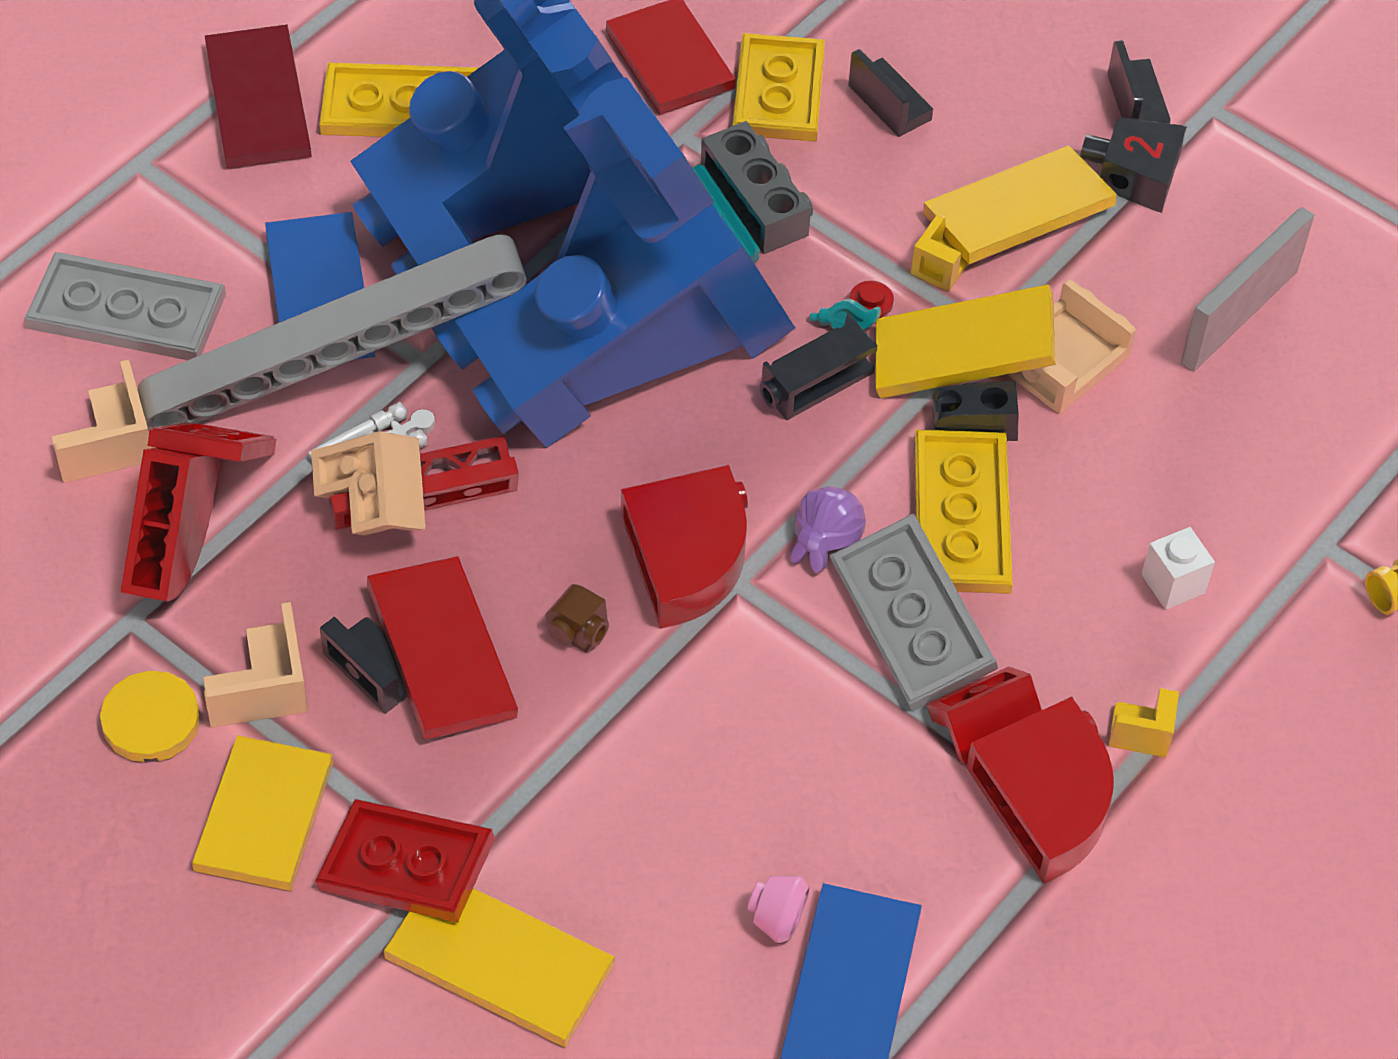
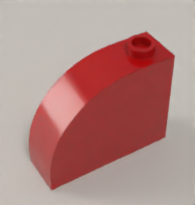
[120,448,221,601]
[621,465,748,629]
[966,697,1114,884]

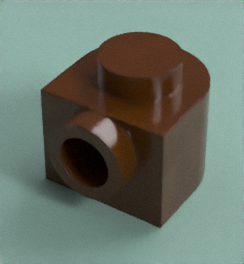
[545,584,609,652]

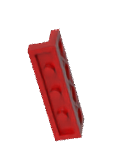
[328,436,519,530]

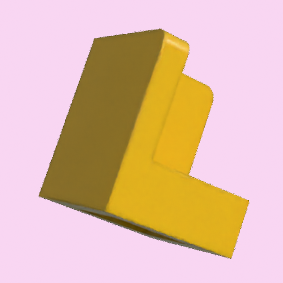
[910,214,968,292]
[1108,688,1179,758]

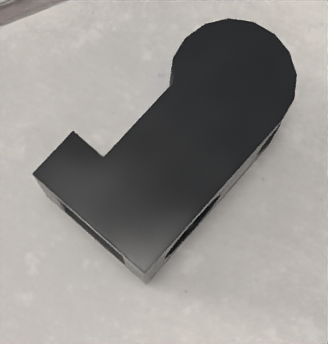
[932,381,1019,441]

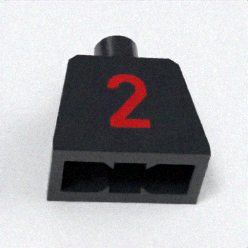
[1080,118,1187,213]

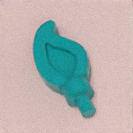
[810,299,881,330]

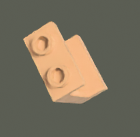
[1007,279,1136,415]

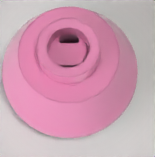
[747,876,810,943]

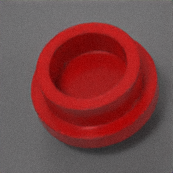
[849,281,894,318]

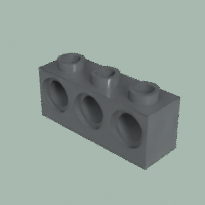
[701,121,813,254]

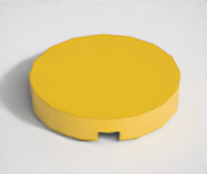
[100,670,200,762]

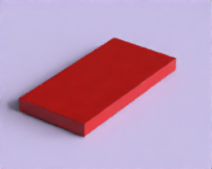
[367,556,518,740]

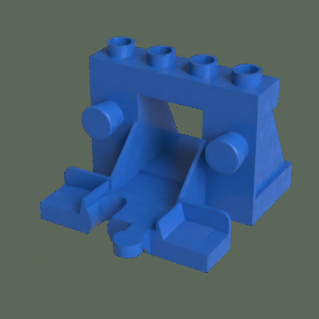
[350,0,796,448]

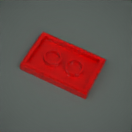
[606,0,735,114]
[147,422,277,462]
[315,799,495,923]

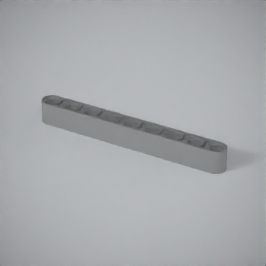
[137,235,527,431]

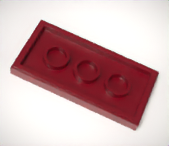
[204,24,312,169]

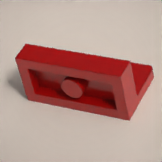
[926,666,1042,764]

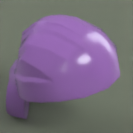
[790,486,866,573]

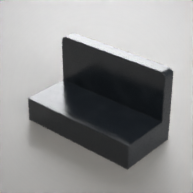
[1107,40,1171,124]
[848,49,933,137]
[320,616,408,714]

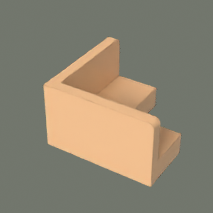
[51,359,152,483]
[311,431,426,535]
[203,602,308,728]

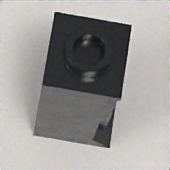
[760,313,878,420]

